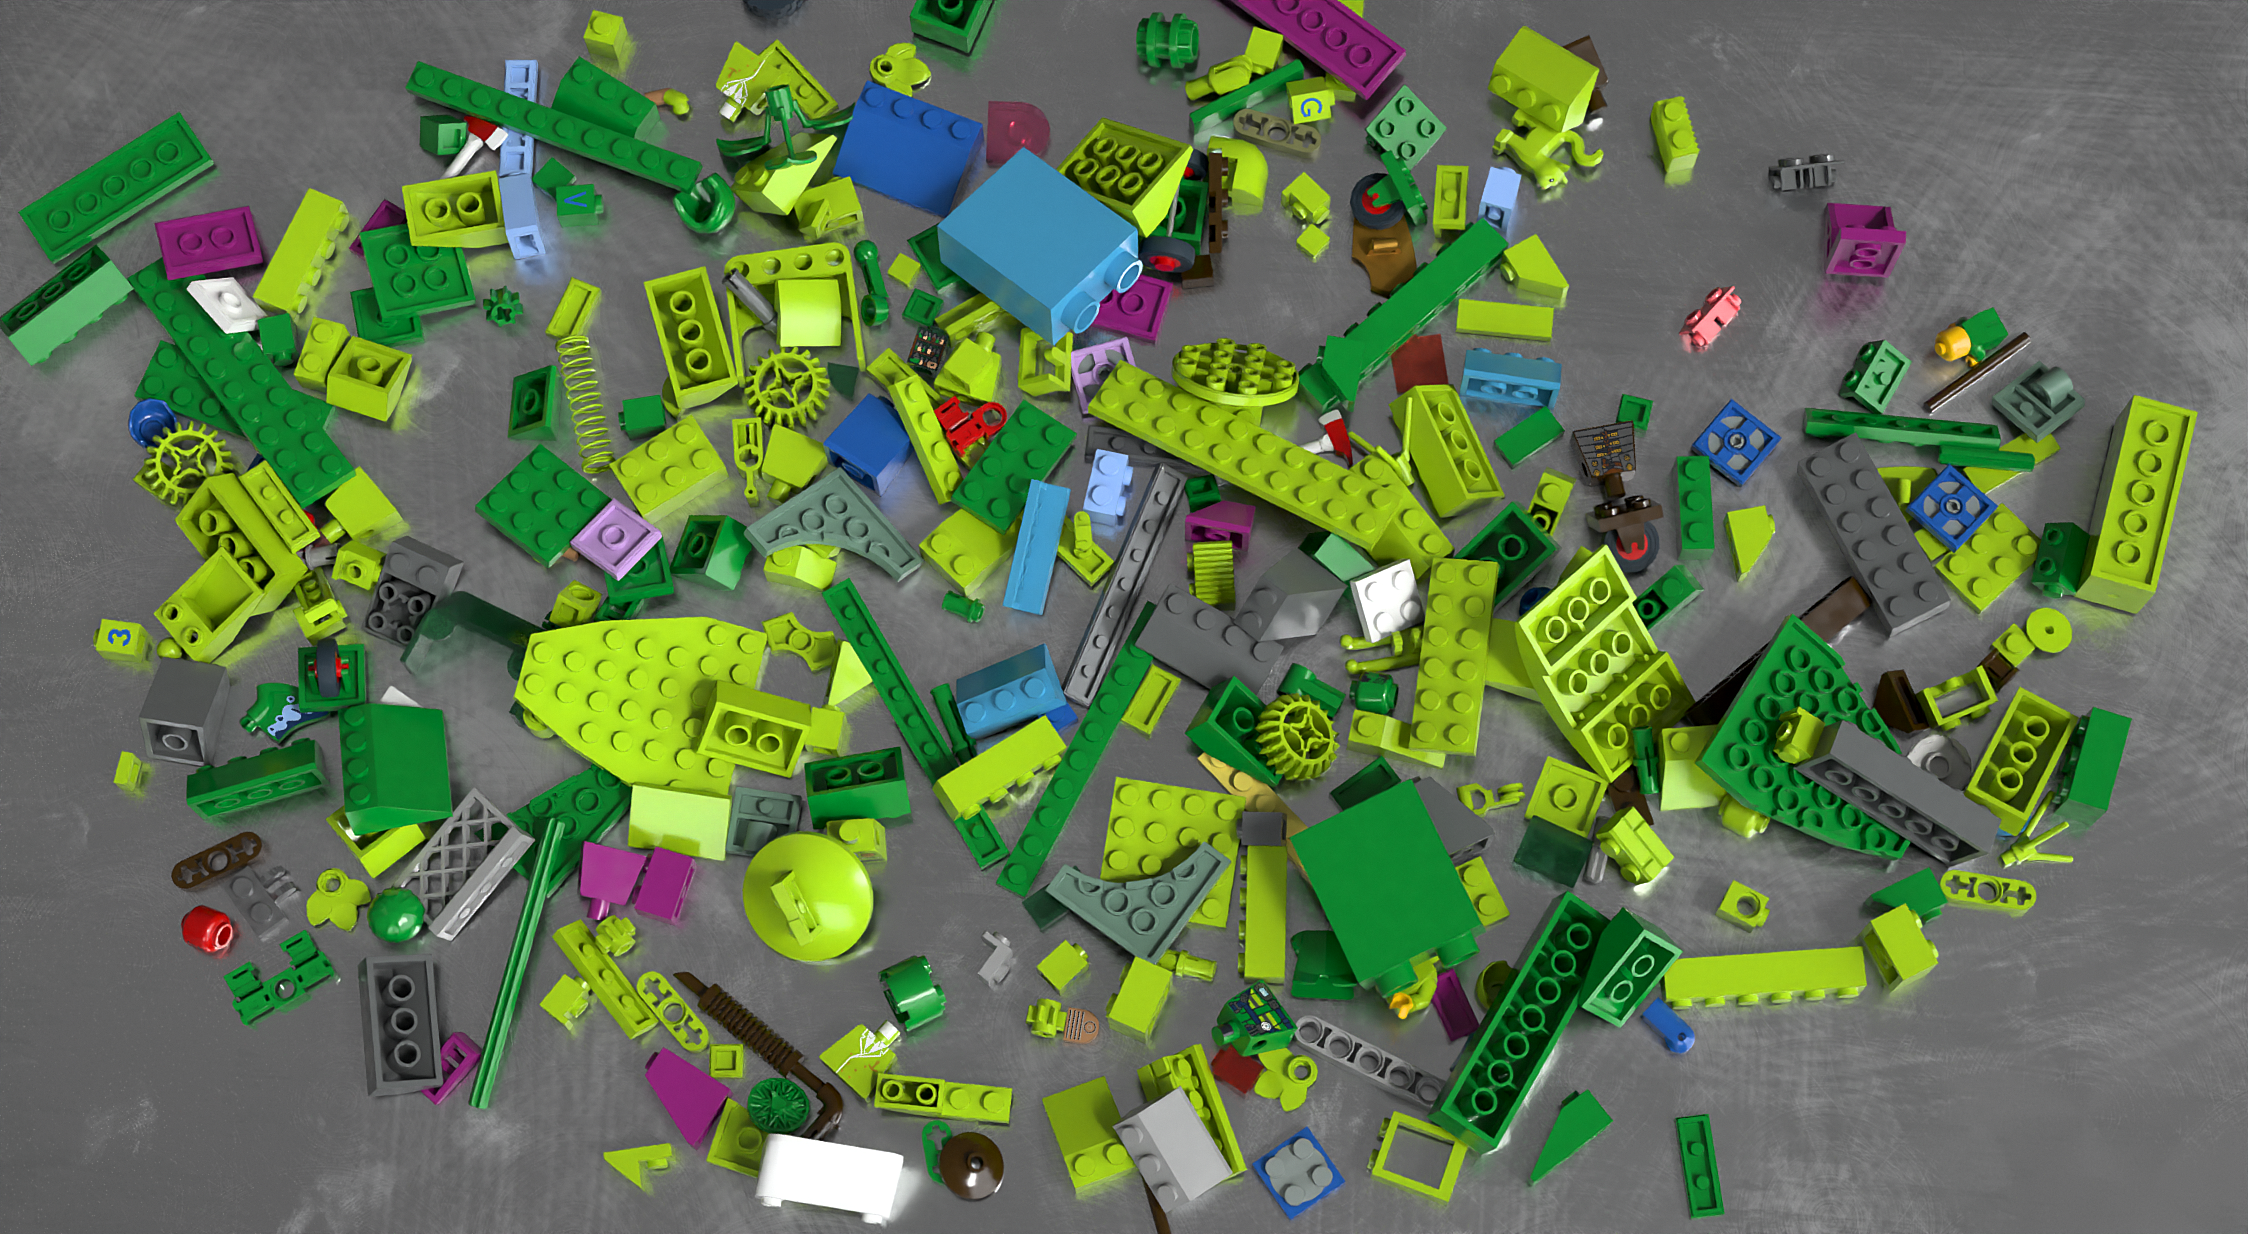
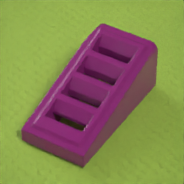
[420,1032,482,1105]

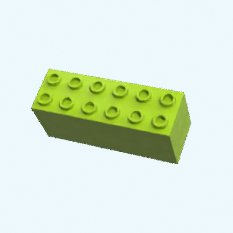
[2073,395,2198,614]

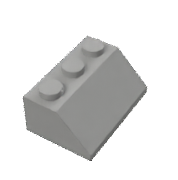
[1113,1086,1233,1213]

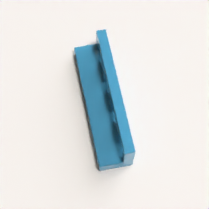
[1002,479,1071,615]

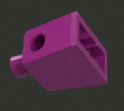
[577,841,646,921]

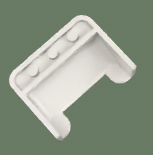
[754,1134,904,1224]

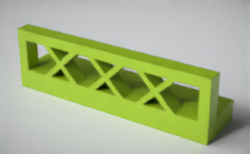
[934,292,1010,348]

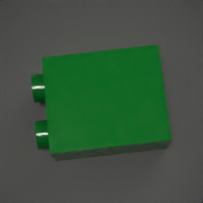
[1289,778,1487,998]

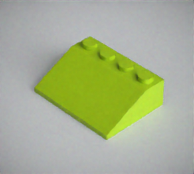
[1055,117,1193,238]

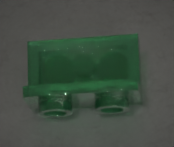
[1513,815,1594,888]

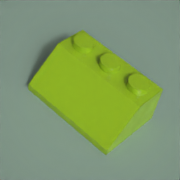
[1487,26,1599,133]
[697,680,811,778]

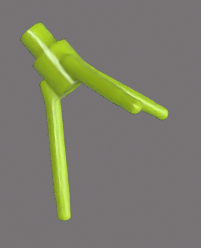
[1348,397,1415,487]
[2000,790,2073,866]

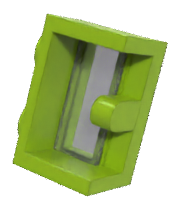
[1017,327,1073,397]
[1915,665,1998,732]

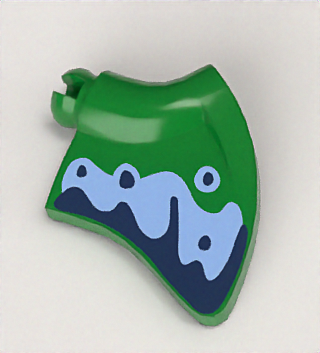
[239,683,330,744]

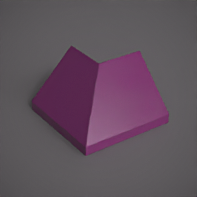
[1185,501,1256,552]

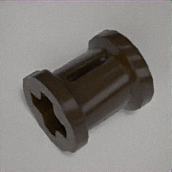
[1977,648,2020,691]

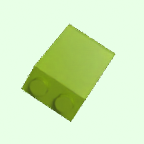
[1654,725,1727,811]

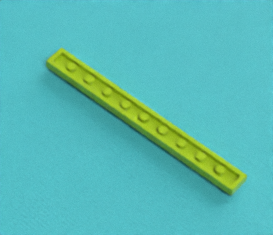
[866,348,1114,587]

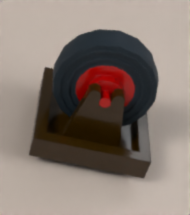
[1585,495,1664,572]

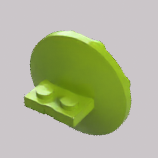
[1171,338,1299,427]
[742,831,873,961]

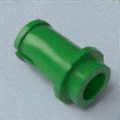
[941,590,985,623]

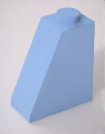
[499,172,546,259]

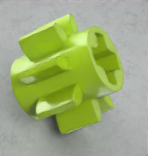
[595,915,636,956]
[1025,998,1067,1038]

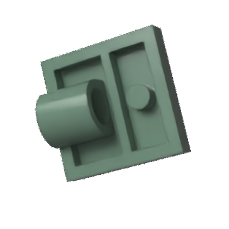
[1992,360,2085,443]
[725,787,802,857]

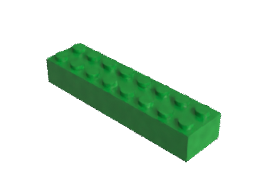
[1426,890,1611,1155]

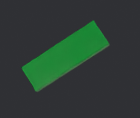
[1674,1114,1725,1220]

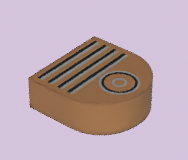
[1063,1007,1099,1045]

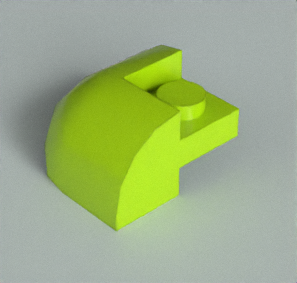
[1202,134,1268,207]

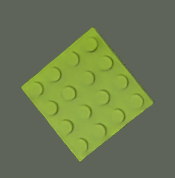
[1100,777,1246,928]

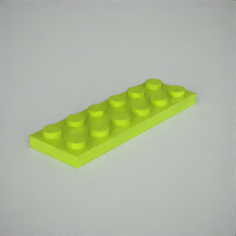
[1409,557,1499,756]

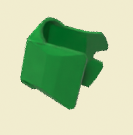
[1290,930,1356,1000]

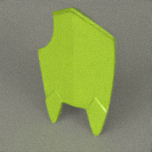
[1877,466,1938,523]

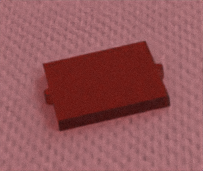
[1391,334,1449,394]

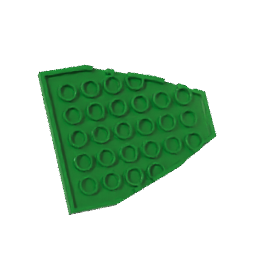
[1694,613,1910,861]

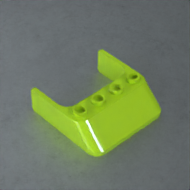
[724,242,866,388]

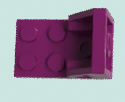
[1824,203,1906,278]

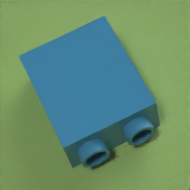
[937,147,1143,346]

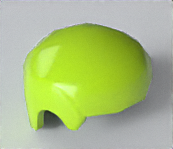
[1475,960,1512,1009]

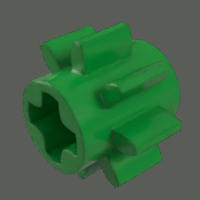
[483,286,523,327]

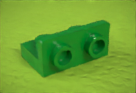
[1838,339,1912,414]

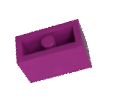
[632,846,697,926]

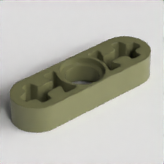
[1233,109,1321,158]

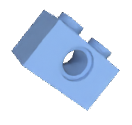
[1477,167,1522,232]

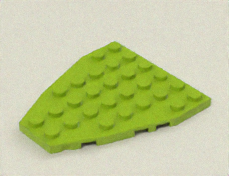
[513,616,768,795]

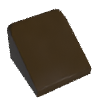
[1180,254,1214,289]

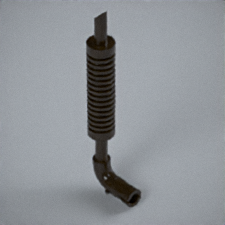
[673,972,844,1141]

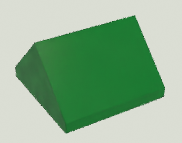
[507,365,563,441]

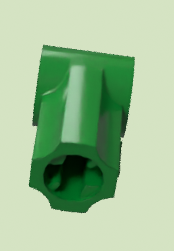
[1276,663,1346,721]

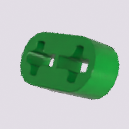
[922,1120,953,1185]

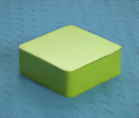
[1296,224,1330,259]
[887,253,921,287]

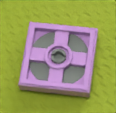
[1071,337,1136,414]

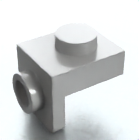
[977,931,1013,987]

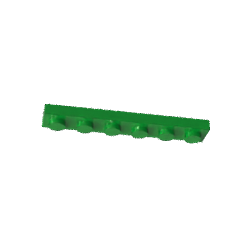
[1803,408,2001,450]

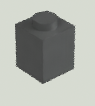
[1237,811,1287,846]

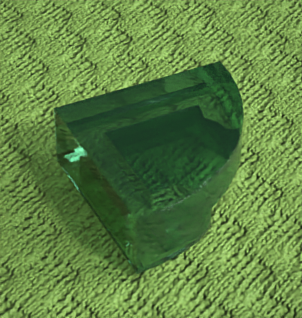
[827,362,860,401]

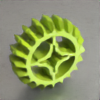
[744,346,830,431]
[144,421,233,506]
[1255,693,1340,782]

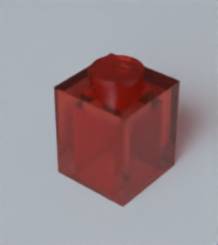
[1210,1044,1264,1100]

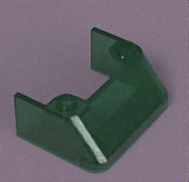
[400,591,547,728]

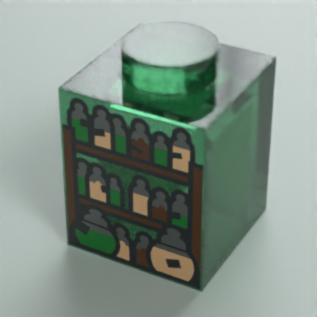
[907,326,950,378]

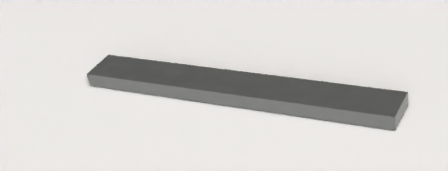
[1061,462,1188,708]

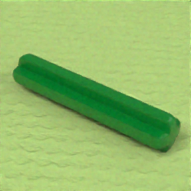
[1938,445,2035,472]

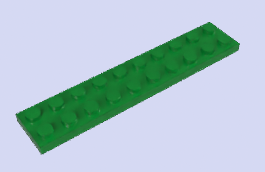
[127,257,356,509]

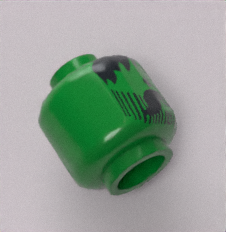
[1349,671,1399,715]

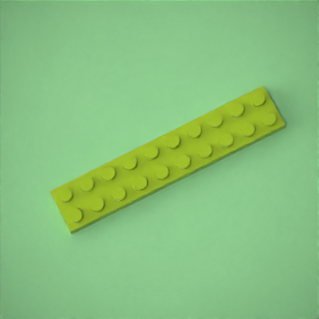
[1088,359,1403,551]

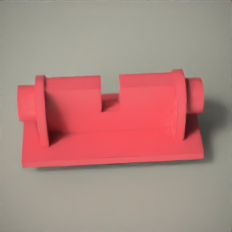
[1679,286,1742,347]

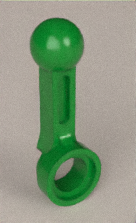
[853,240,889,326]

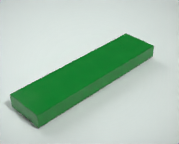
[1189,59,1304,135]

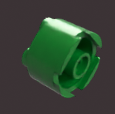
[877,955,947,1033]

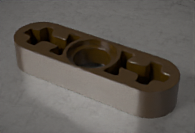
[171,832,265,892]

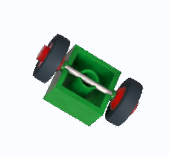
[1138,148,1209,272]

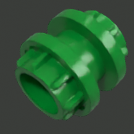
[1136,12,1199,68]

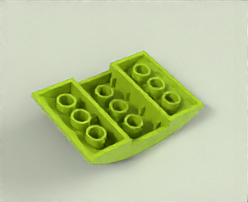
[1515,544,1696,783]

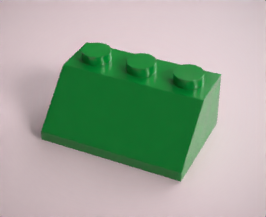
[551,56,660,141]
[804,746,911,830]

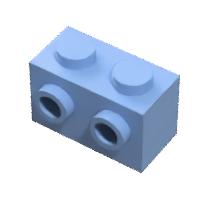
[1083,449,1133,527]

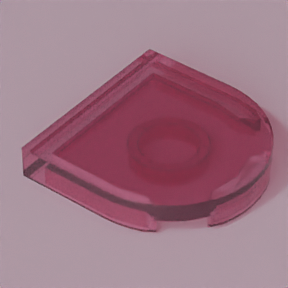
[986,101,1050,164]

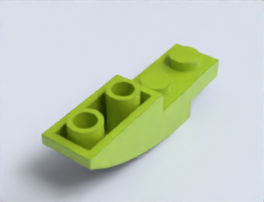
[874,1073,1012,1123]

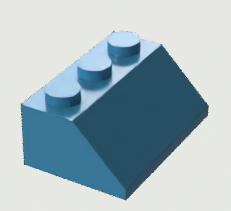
[1459,348,1562,410]
[956,643,1067,740]

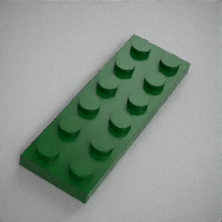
[18,112,214,265]
[134,340,336,442]

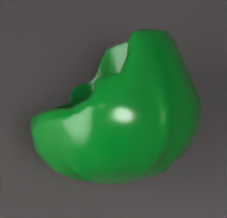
[367,886,426,943]

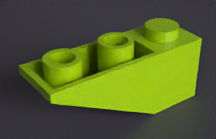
[1528,467,1577,537]

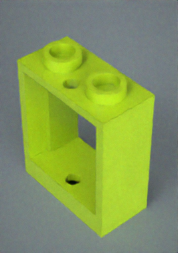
[1367,1111,1468,1206]

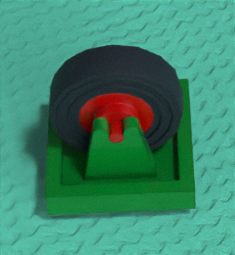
[1350,150,1429,230]
[298,638,366,713]

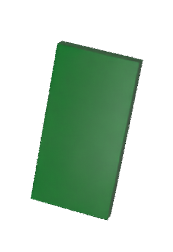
[951,399,1077,535]

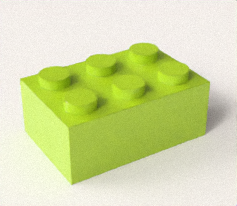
[609,414,729,524]

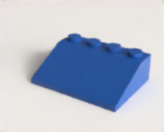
[832,80,984,218]

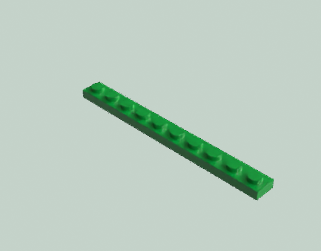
[405,61,703,194]
[821,578,1010,870]
[996,600,1156,900]

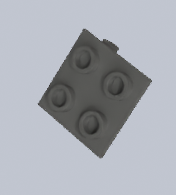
[1769,154,1845,191]

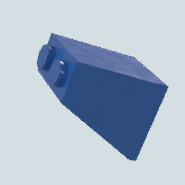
[823,393,915,497]

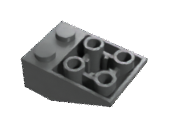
[361,536,464,655]

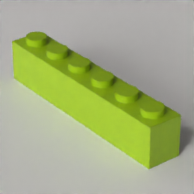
[1660,946,1867,1010]

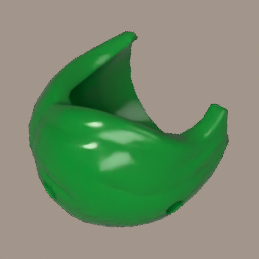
[672,173,736,233]

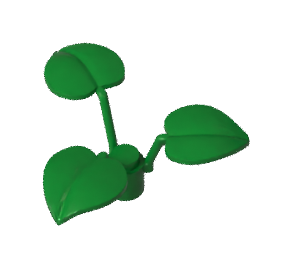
[716,84,855,170]

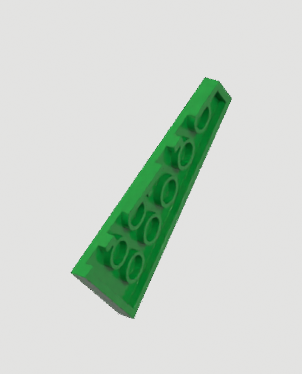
[473,764,633,898]

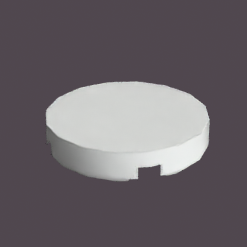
[1907,735,1972,791]

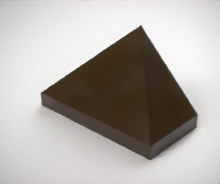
[1873,669,1930,733]

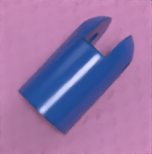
[1640,997,1695,1053]

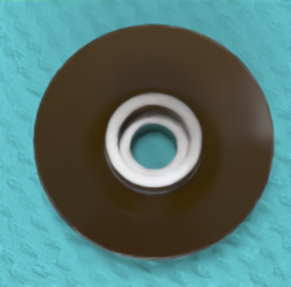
[939,1132,1004,1199]

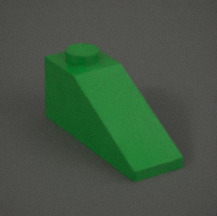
[1527,1089,1613,1187]

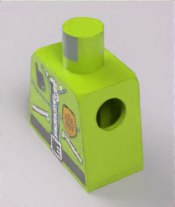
[822,818,887,863]

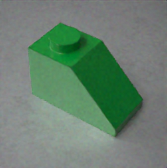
[1316,335,1365,412]
[1865,867,1948,923]

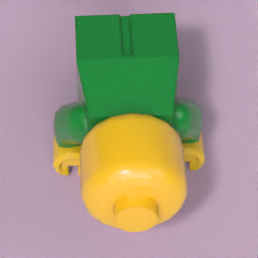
[1935,307,2009,367]

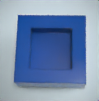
[1037,701,1078,734]

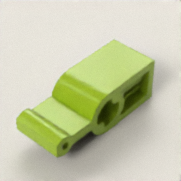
[732,417,766,508]

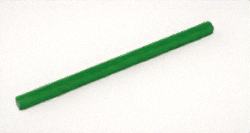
[468,818,565,1109]

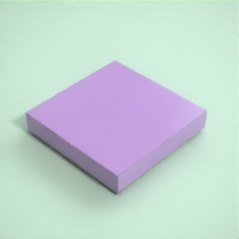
[570,498,662,581]

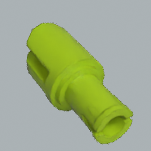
[1185,55,1253,101]

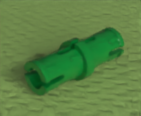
[1631,725,1661,794]

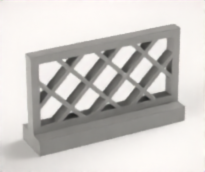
[391,787,535,941]

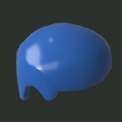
[128,398,177,448]

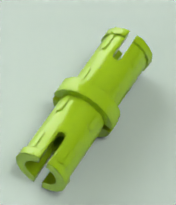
[1157,949,1217,982]

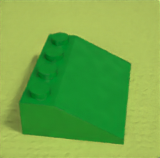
[338,703,453,836]

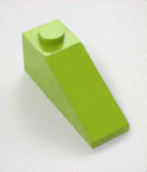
[1346,709,1446,770]

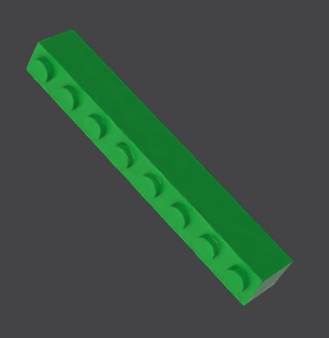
[1297,217,1509,416]

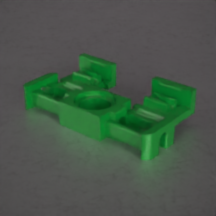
[223,929,337,1026]

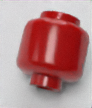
[181,905,233,953]

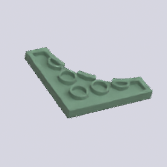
[744,467,924,582]
[1045,842,1231,965]

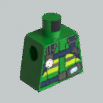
[1211,979,1298,1057]

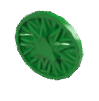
[747,1078,809,1135]

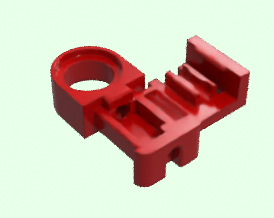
[934,396,1007,458]

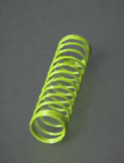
[555,335,616,474]

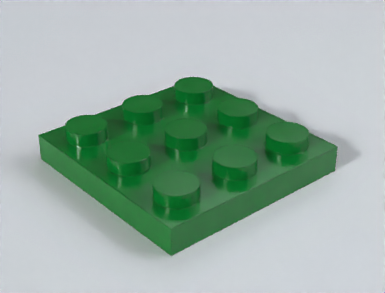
[359,223,476,323]
[475,444,612,569]

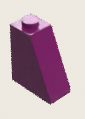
[645,1047,734,1150]

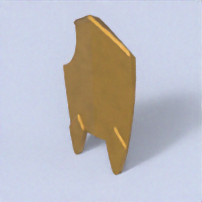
[1352,215,1417,298]

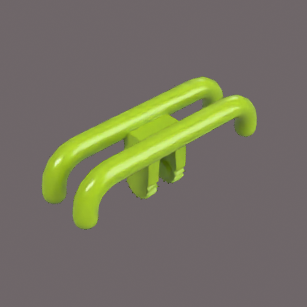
[1339,625,1424,675]

